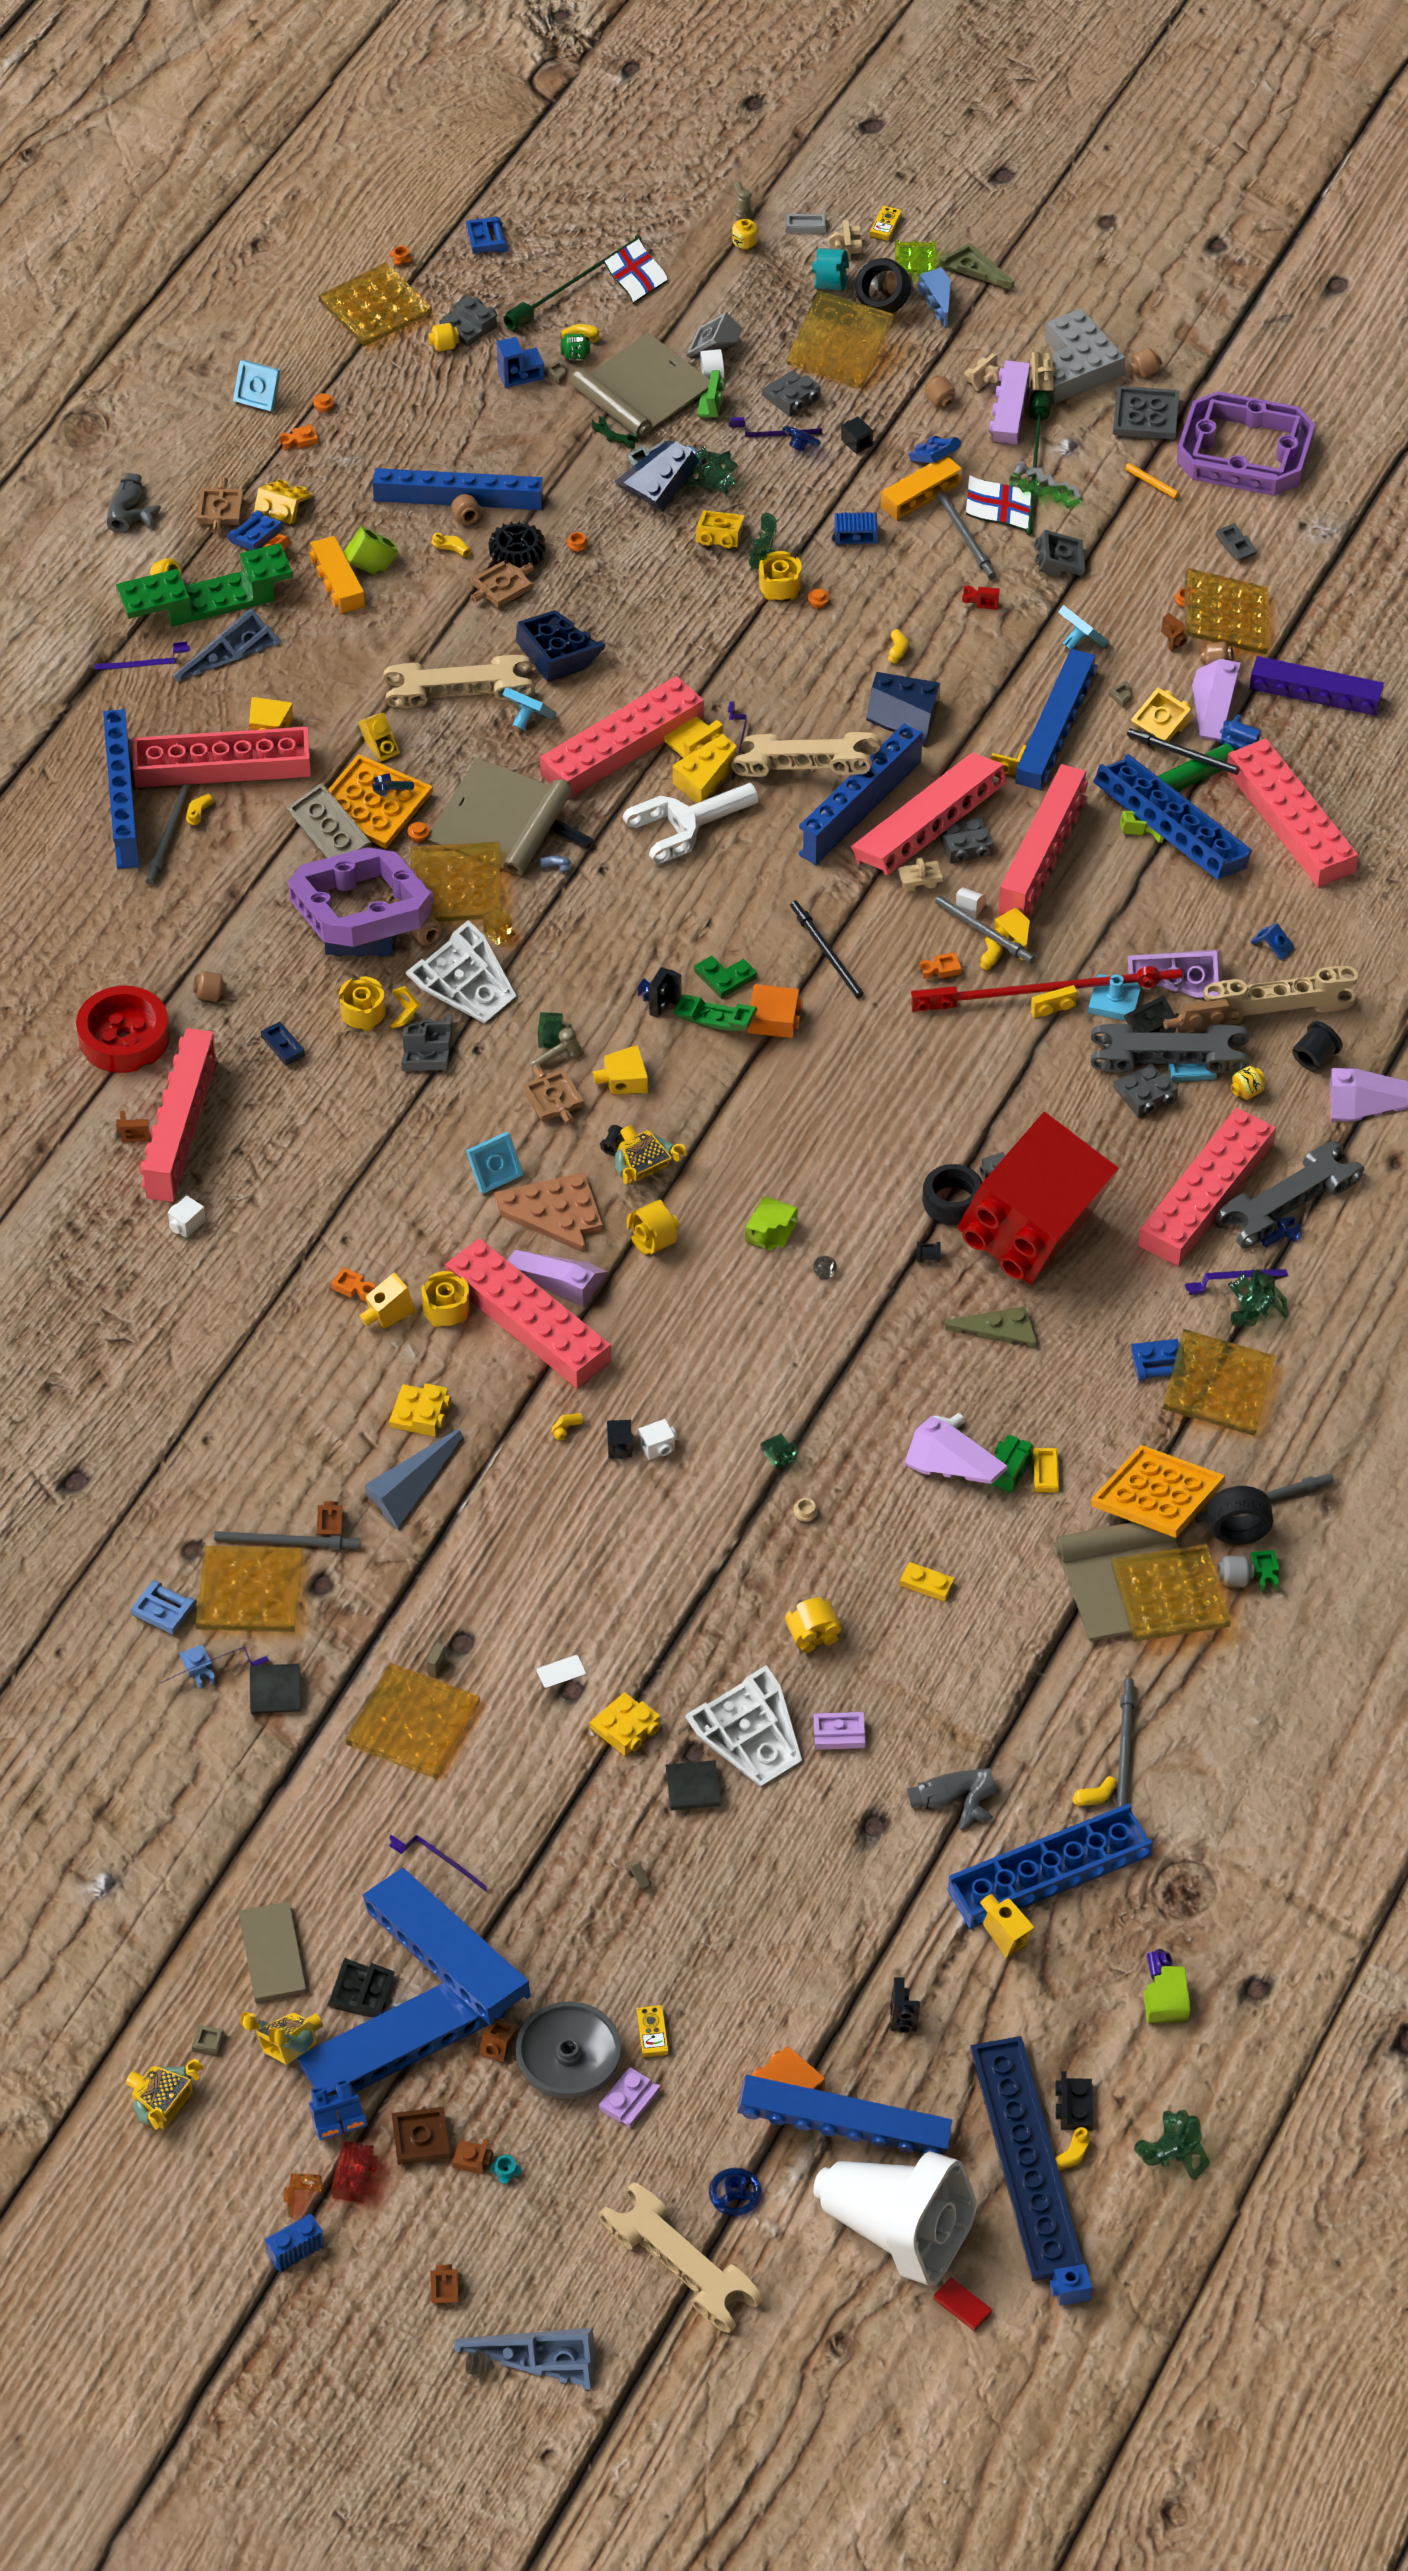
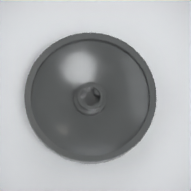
[516,2001,621,2099]

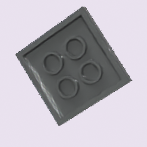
[1113,386,1180,440]

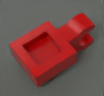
[962,586,1000,610]

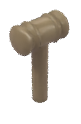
[734,182,752,219]
[529,1028,582,1068]

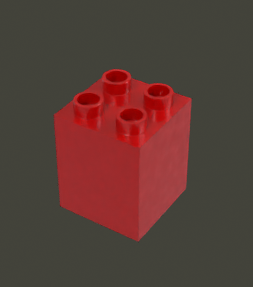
[957,1111,1119,1285]

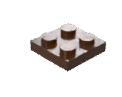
[392,2107,450,2165]

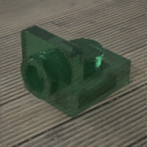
[537,1012,563,1049]
[760,1433,796,1469]

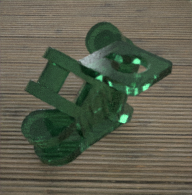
[684,445,738,495]
[749,513,792,569]
[1228,1269,1288,1327]
[1134,2110,1210,2180]

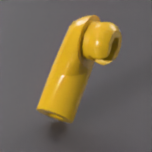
[551,1413,583,1440]

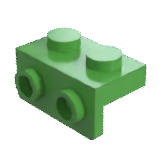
[697,370,725,418]

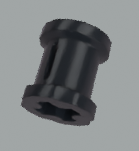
[600,1125,625,1156]
[916,1241,941,1262]

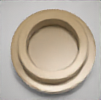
[793,1498,818,1521]

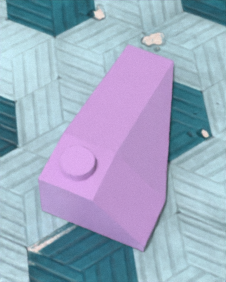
[1192,659,1241,742]
[1128,949,1223,998]
[1329,1068,1408,1122]
[507,1250,608,1307]
[905,1416,1008,1484]

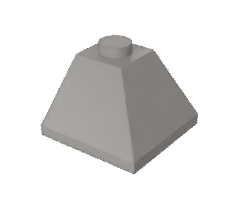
[686,312,743,357]

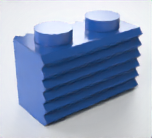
[834,512,878,544]
[264,2213,324,2272]

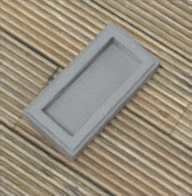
[785,214,826,233]

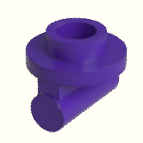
[1147,1949,1173,1979]

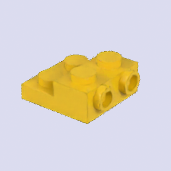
[696,510,745,548]
[1131,687,1194,742]
[389,1383,452,1437]
[589,1692,660,1757]

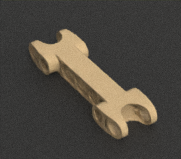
[383,655,535,708]
[731,732,882,777]
[1204,966,1358,1025]
[599,2182,763,2333]

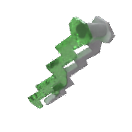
[1009,460,1081,508]

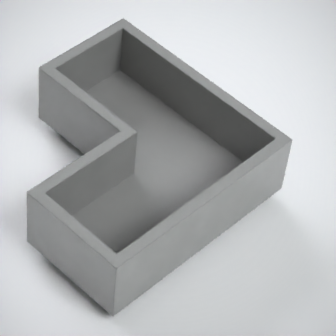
[1045,308,1125,404]

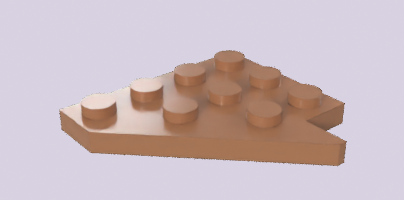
[494,1172,603,1251]

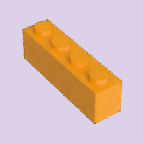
[881,456,962,521]
[308,536,365,614]

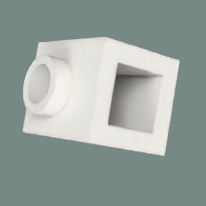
[168,1195,206,1238]
[638,1419,677,1460]

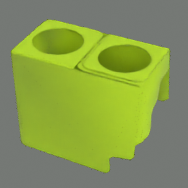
[343,526,399,575]
[745,1196,798,1250]
[1143,1966,1190,2023]

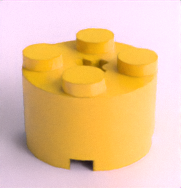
[759,551,802,600]
[339,976,386,1031]
[627,1199,680,1255]
[421,1271,470,1327]
[785,1597,842,1653]

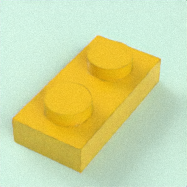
[1031,985,1077,1018]
[900,1562,955,1602]

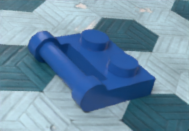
[466,217,508,254]
[908,436,961,463]
[227,510,284,550]
[1130,1339,1186,1381]

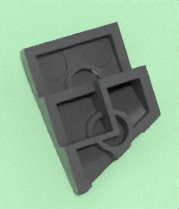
[401,1014,453,1071]

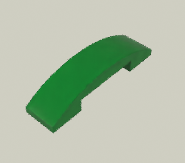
[674,994,758,1031]

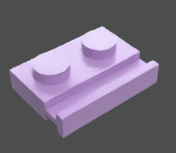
[813,1712,865,1750]
[599,2067,660,2129]

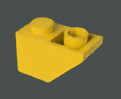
[358,713,400,762]
[994,907,1030,961]

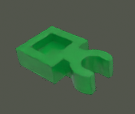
[1250,1550,1279,1592]

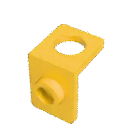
[991,745,1027,776]
[390,986,422,1029]

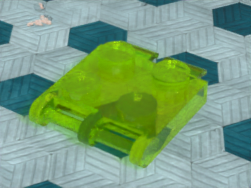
[895,240,936,276]

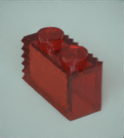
[331,2141,379,2203]

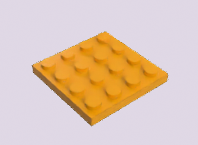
[328,754,433,849]
[1091,1445,1225,1538]

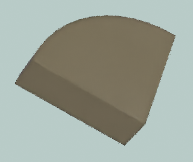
[545,359,566,384]
[1109,681,1131,708]
[624,1860,650,1889]

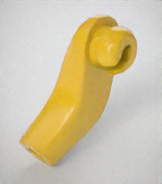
[560,324,600,343]
[432,533,471,558]
[888,629,909,664]
[186,794,214,826]
[980,936,1003,970]
[1073,1776,1118,1807]
[1055,2127,1090,2171]

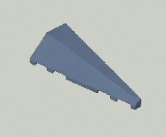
[172,609,281,682]
[365,1429,464,1530]
[454,2328,596,2389]

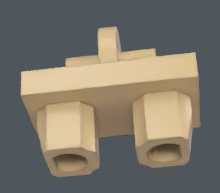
[829,220,862,260]
[1030,352,1056,391]
[964,353,1000,391]
[898,858,943,892]

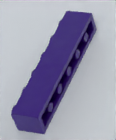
[1250,656,1384,716]

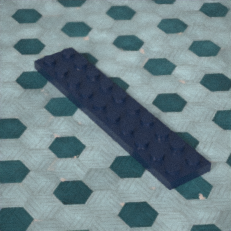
[970,2036,1084,2282]

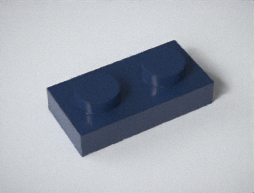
[261,1022,305,1066]

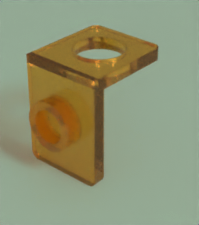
[284,2173,323,2217]

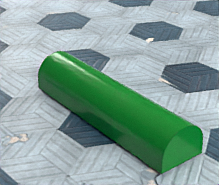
[1158,743,1234,792]

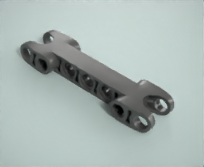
[1091,1024,1250,1073]
[1215,1141,1365,1248]

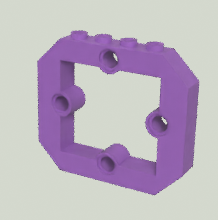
[1177,391,1315,496]
[288,847,434,947]

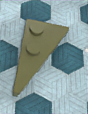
[939,243,1014,289]
[944,1306,1036,1348]

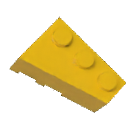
[672,734,737,804]

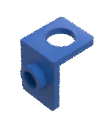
[1250,923,1294,960]

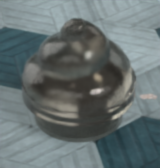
[813,1256,837,1279]
[465,2350,495,2378]

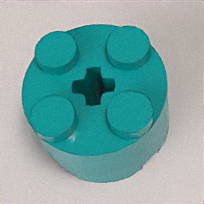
[812,248,849,290]

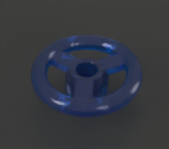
[782,426,821,452]
[709,2168,762,2216]

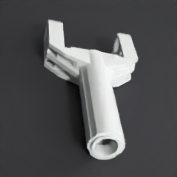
[623,783,758,864]

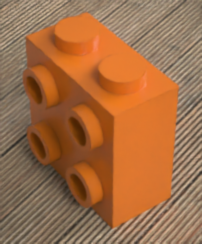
[748,984,803,1038]
[751,2045,825,2091]

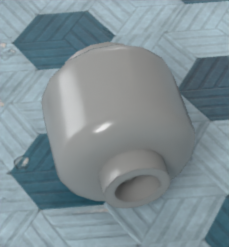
[1217,1556,1254,1588]

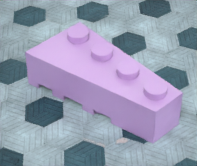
[989,360,1030,445]

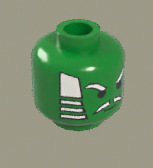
[560,333,590,361]

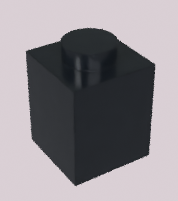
[841,417,873,454]
[607,1420,632,1459]

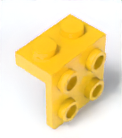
[254,480,312,524]
[664,717,723,758]

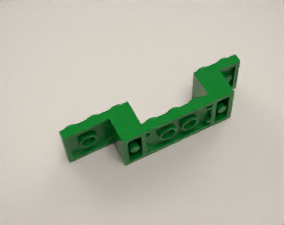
[116,543,293,627]

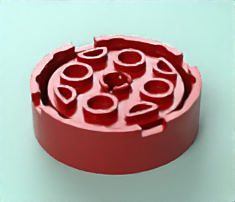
[76,985,170,1073]

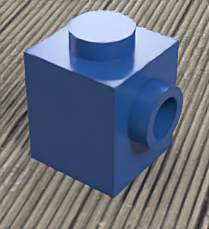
[1050,2264,1092,2306]

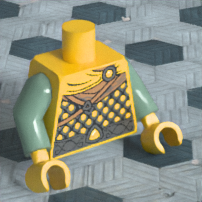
[615,1125,687,1184]
[240,2012,323,2065]
[126,2059,205,2130]

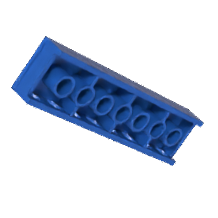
[103,708,139,869]
[799,723,923,866]
[1093,754,1252,880]
[947,1803,1153,1929]
[363,1867,531,2025]
[297,1979,506,2096]

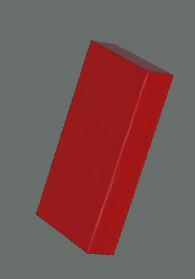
[933,2277,992,2332]

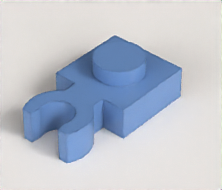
[180,1644,215,1689]

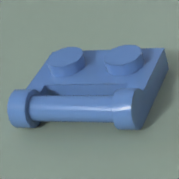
[131,1580,197,1635]

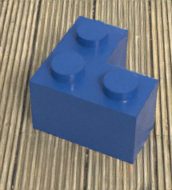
[496,337,544,388]

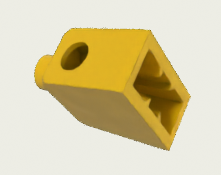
[249,697,294,730]
[592,1045,648,1095]
[359,1272,416,1328]
[980,1894,1035,1958]

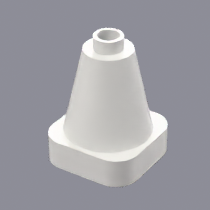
[813,2152,976,2286]

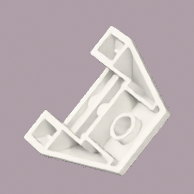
[406,920,516,1024]
[685,1665,802,1787]

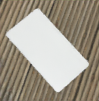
[536,1655,586,1688]

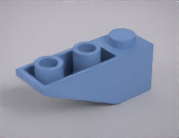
[917,268,950,328]

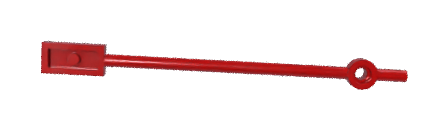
[911,966,1183,1012]

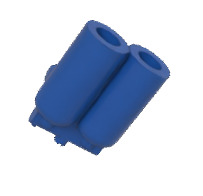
[1220,714,1261,750]

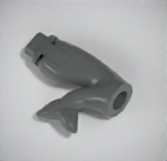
[107,473,161,533]
[907,1768,996,1830]

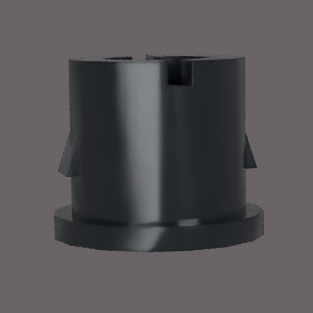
[1292,1021,1343,1072]

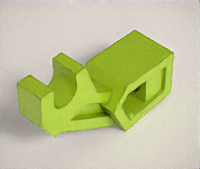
[1120,811,1164,843]

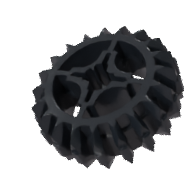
[488,521,546,568]

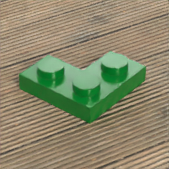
[694,955,757,999]

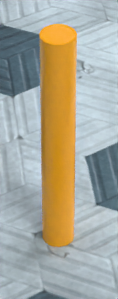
[1125,463,1180,499]

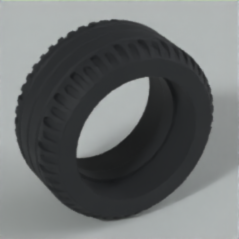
[855,258,911,315]
[922,1164,982,1225]
[1207,1486,1273,1545]

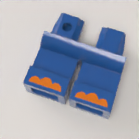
[309,2079,367,2140]

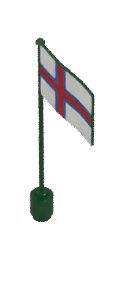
[503,235,668,330]
[966,390,1051,535]

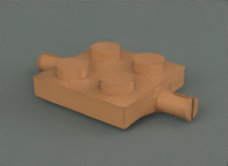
[197,477,243,534]
[470,561,534,608]
[1163,999,1239,1033]
[522,1064,584,1125]

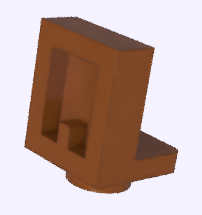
[1161,613,1188,651]
[116,1111,150,1142]
[317,1501,344,1536]
[480,2018,519,2063]
[452,2139,493,2174]
[430,2264,458,2303]

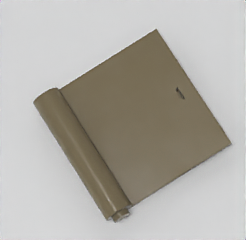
[571,332,710,438]
[426,758,572,876]
[1053,1522,1204,1641]

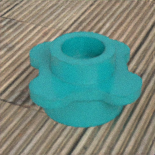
[490,2154,522,2184]

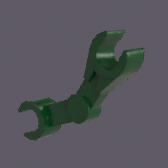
[592,416,638,449]

